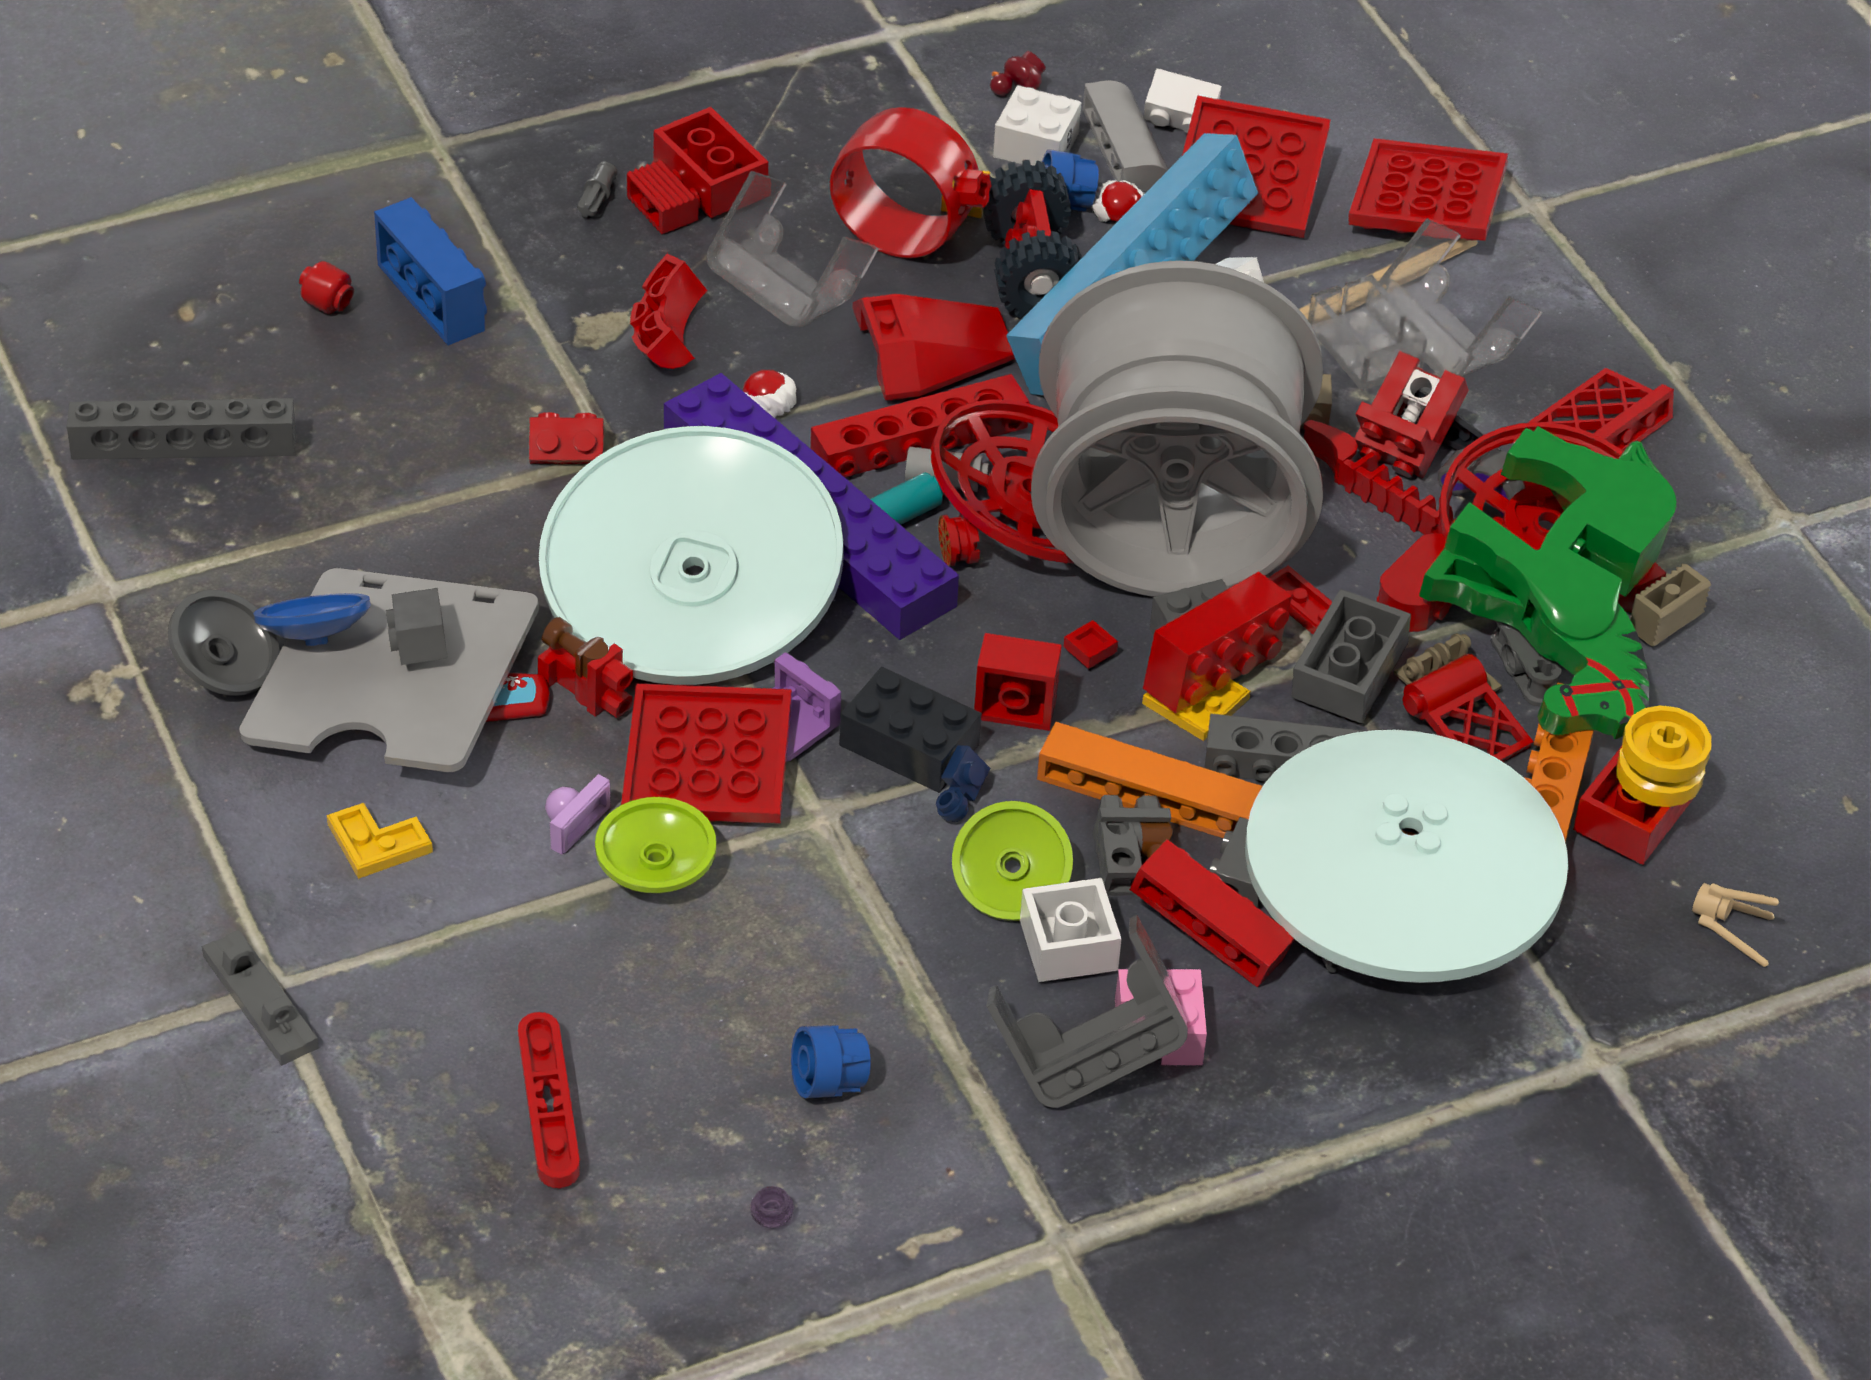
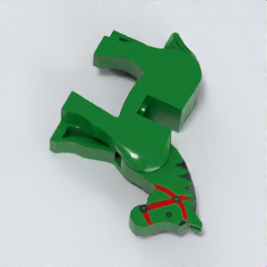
[1419,426,1676,739]

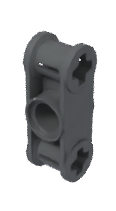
[1491,621,1562,707]

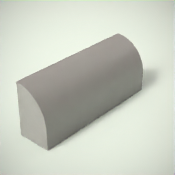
[1083,81,1168,191]

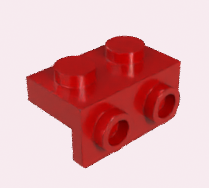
[529,412,604,464]

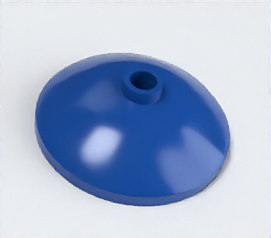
[253,593,371,646]

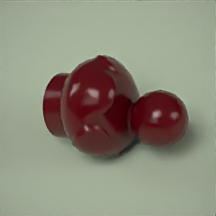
[990,51,1046,96]

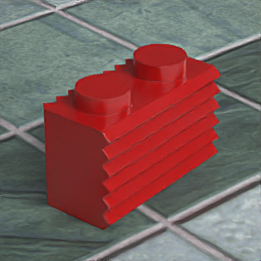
[627,159,701,234]

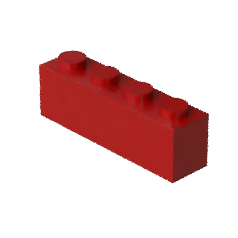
[1129,839,1294,988]

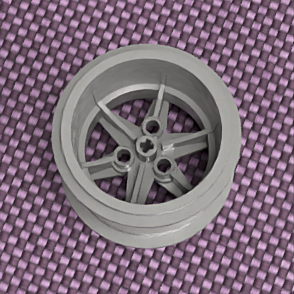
[1031,261,1323,596]

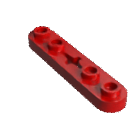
[518,1012,580,1188]

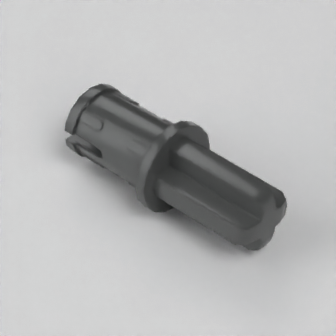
[577,162,618,218]

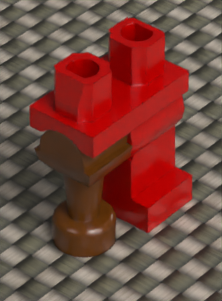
[538,617,633,718]

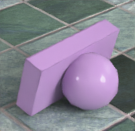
[545,774,610,855]

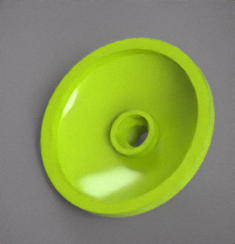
[595,797,716,893]
[952,801,1073,921]

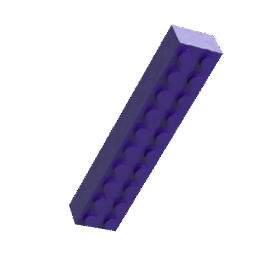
[664,373,959,640]

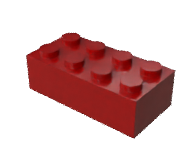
[1143,571,1292,713]

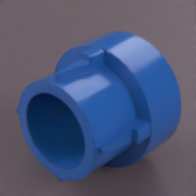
[1042,149,1099,211]
[791,1025,871,1098]

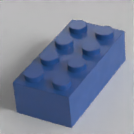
[374,197,487,346]

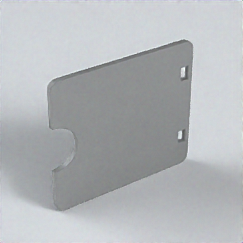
[239,568,539,772]

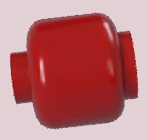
[299,261,354,314]

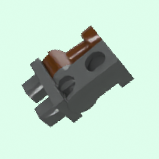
[1093,795,1173,896]

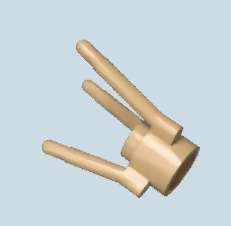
[1692,883,1779,967]

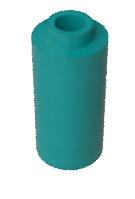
[870,472,944,525]

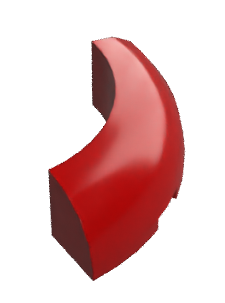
[630,254,708,369]

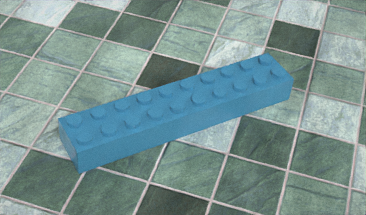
[1006,133,1258,395]

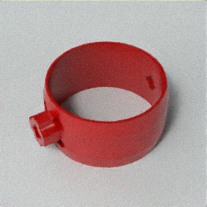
[830,107,992,258]

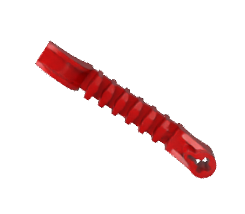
[1303,420,1503,535]

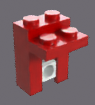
[1354,351,1469,479]

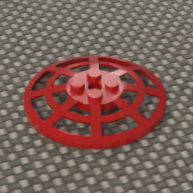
[931,400,1074,563]
[1439,422,1651,598]

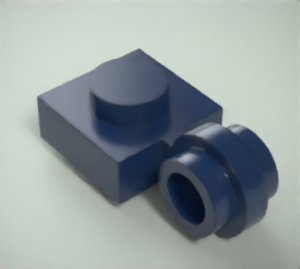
[936,745,991,822]

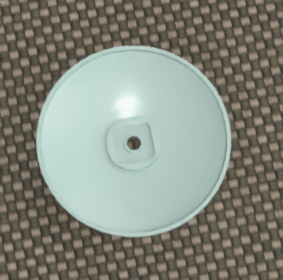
[539,426,844,685]
[1245,730,1568,982]

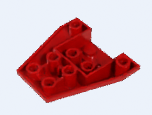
[852,294,1016,401]

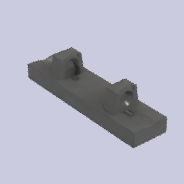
[202,929,319,1066]

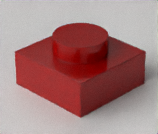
[1063,620,1118,669]

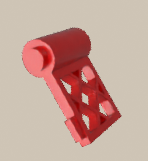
[1402,654,1534,762]

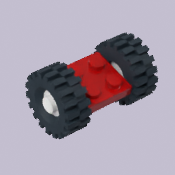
[982,160,1082,318]

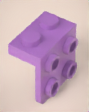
[772,652,841,762]

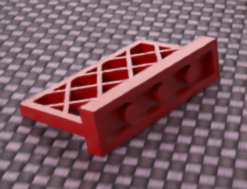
[1527,368,1674,452]

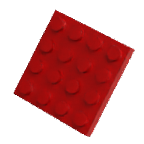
[1182,95,1331,238]
[1348,138,1508,241]
[621,684,792,823]

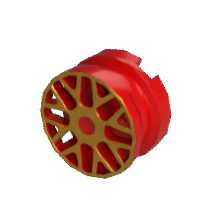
[938,513,980,567]

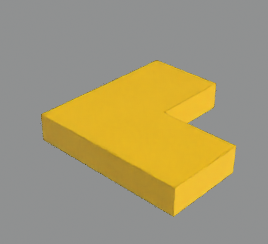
[1142,679,1251,741]
[327,802,433,879]

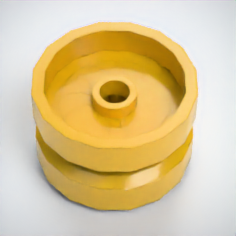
[1617,705,1711,807]

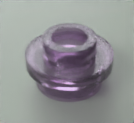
[750,1186,793,1228]

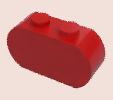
[1376,533,1452,632]

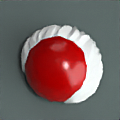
[1092,180,1145,222]
[743,370,797,418]

